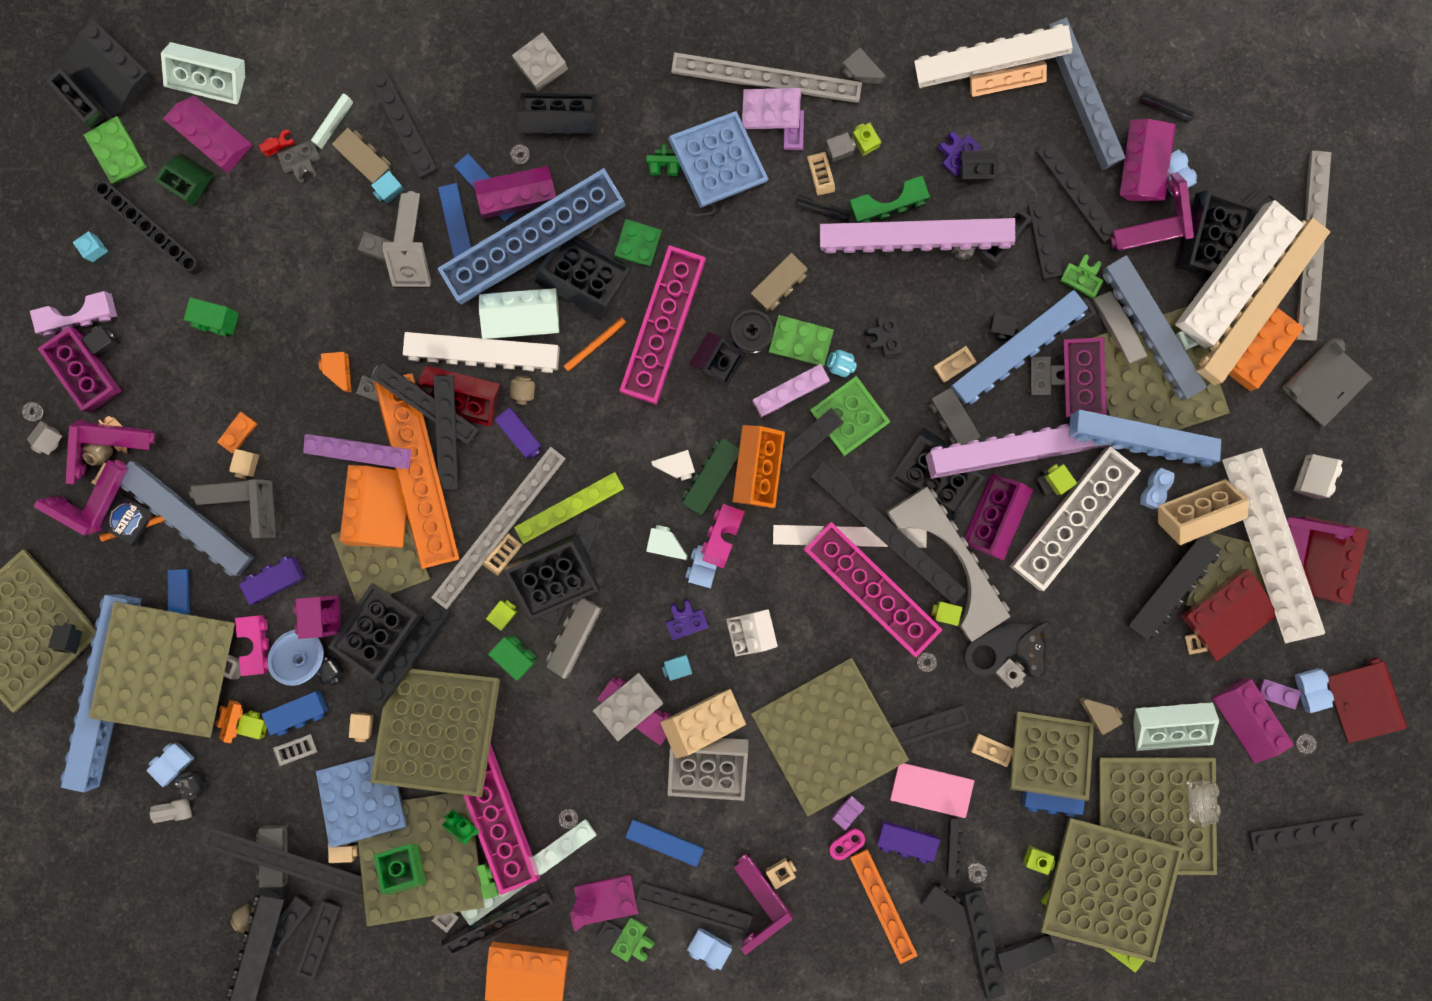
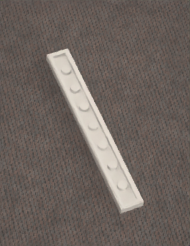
[773,525,927,548]

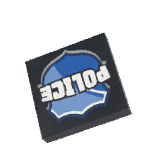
[100,494,154,546]

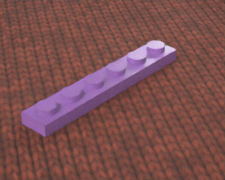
[303,434,411,469]

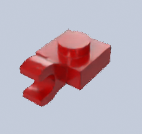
[259,129,295,157]

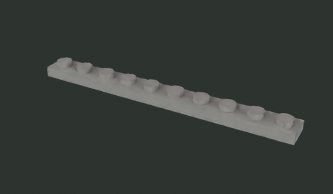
[671,52,862,103]
[1295,151,1331,342]
[431,447,566,609]

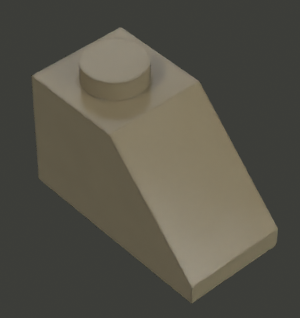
[1079,698,1123,735]

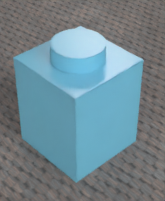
[371,171,405,204]
[73,231,108,262]
[662,654,692,681]

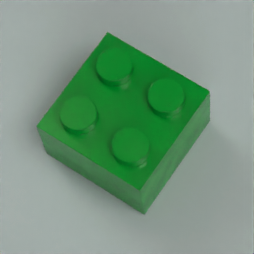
[184,298,239,337]
[488,635,537,681]
[374,844,426,895]

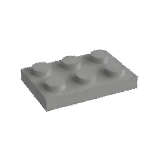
[593,673,664,741]

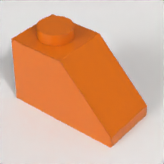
[319,352,351,392]

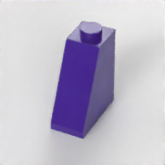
[494,408,542,458]

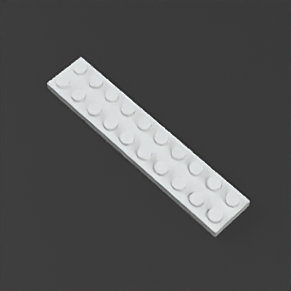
[1222,448,1325,643]

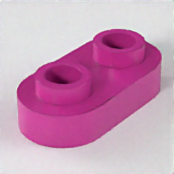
[829,828,865,860]

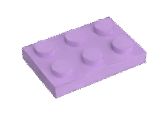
[742,88,801,129]

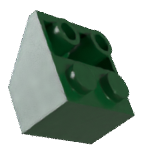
[154,153,214,206]

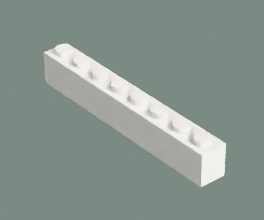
[915,24,1073,88]
[403,332,560,373]

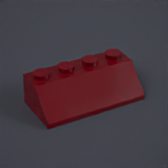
[418,366,500,427]

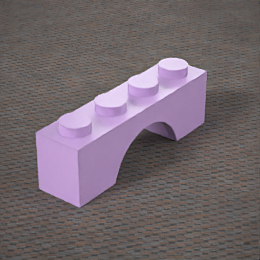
[30,291,117,337]
[752,364,830,418]

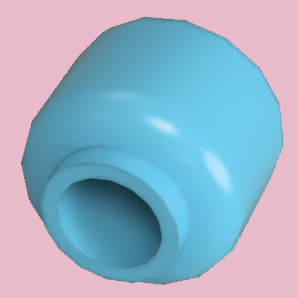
[827,350,857,377]

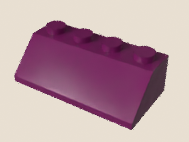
[163,95,253,173]
[1120,119,1176,201]
[473,166,556,219]
[964,474,1033,561]
[1212,678,1294,763]

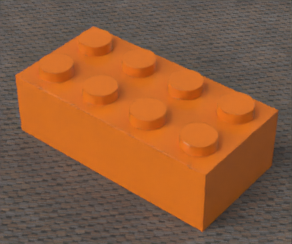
[1228,307,1304,391]
[733,425,785,508]

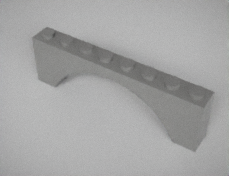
[886,487,1010,642]

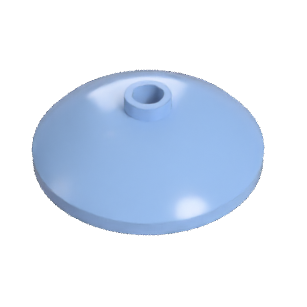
[268,630,323,686]

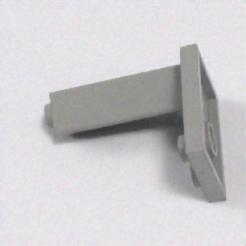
[382,191,431,287]

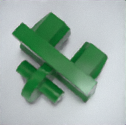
[647,144,681,176]
[442,810,480,845]

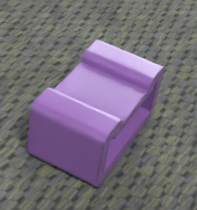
[831,794,865,830]

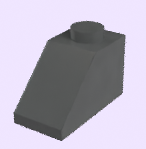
[842,48,885,84]

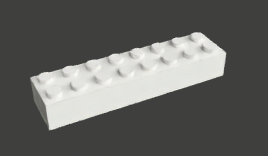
[1175,200,1304,348]
[1009,446,1141,591]

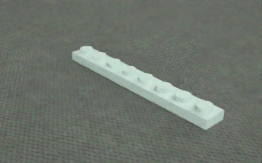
[461,819,597,926]

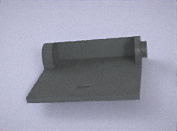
[1282,337,1372,427]

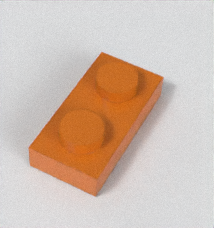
[217,412,257,454]

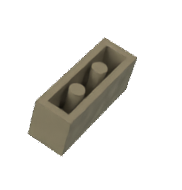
[332,128,393,183]
[750,253,808,312]

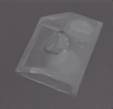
[1187,780,1221,827]

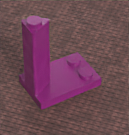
[1110,172,1194,251]
[66,419,156,484]
[34,460,129,536]
[1288,516,1355,566]
[734,854,794,955]
[570,874,639,932]

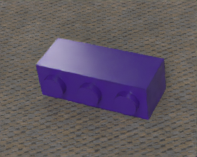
[239,556,306,605]
[876,821,940,863]

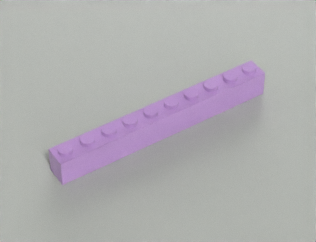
[820,218,1015,253]
[926,424,1111,478]

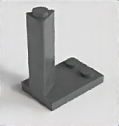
[189,479,276,538]

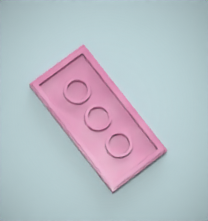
[890,763,974,818]

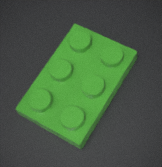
[84,116,147,185]
[769,315,834,367]

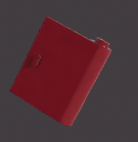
[1328,657,1407,743]

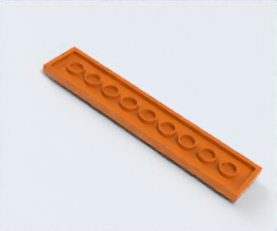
[374,373,459,569]

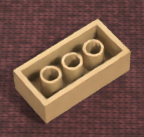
[1158,479,1249,545]
[660,689,746,758]

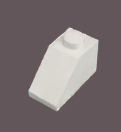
[651,450,695,481]

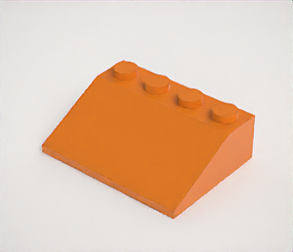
[340,465,407,548]
[485,941,569,1001]

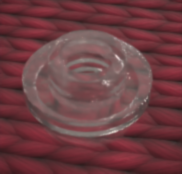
[511,145,530,164]
[22,402,43,421]
[917,653,937,672]
[1296,734,1317,754]
[559,809,578,829]
[967,863,987,883]

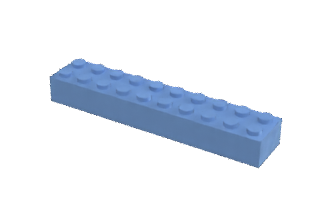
[437,168,625,305]
[61,594,142,792]

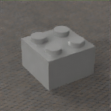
[512,32,568,92]

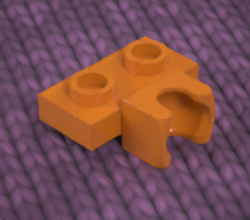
[215,700,243,743]

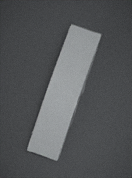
[1093,291,1147,364]

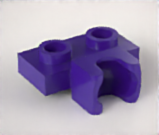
[937,132,982,176]
[666,598,709,640]

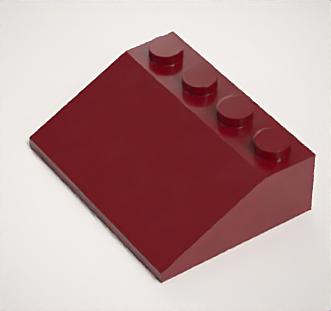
[1303,516,1369,605]
[1181,569,1276,662]

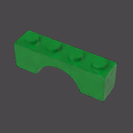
[848,176,930,223]

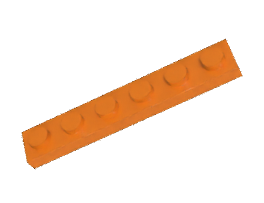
[850,849,918,964]

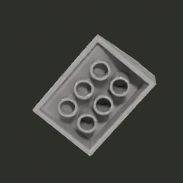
[668,738,748,801]

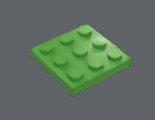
[810,376,890,456]

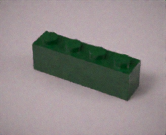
[681,438,740,516]

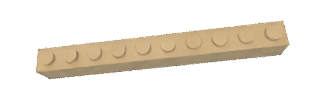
[1197,218,1330,385]

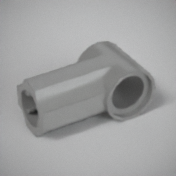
[150,798,192,823]

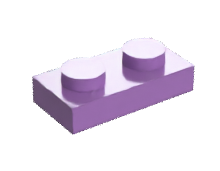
[784,110,804,150]
[1258,678,1301,709]

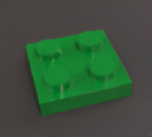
[615,219,662,267]

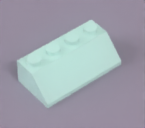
[161,42,245,104]
[479,288,559,339]
[646,525,688,560]
[1133,703,1219,751]

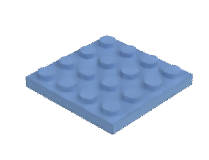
[668,111,769,208]
[316,755,407,848]

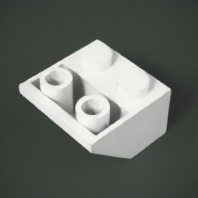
[1293,454,1343,499]
[726,609,778,656]

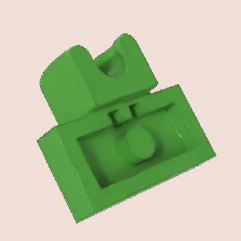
[1060,255,1103,298]
[477,861,500,900]
[611,917,655,962]

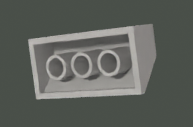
[546,598,603,679]

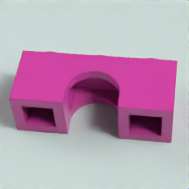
[701,504,745,569]
[235,615,269,676]

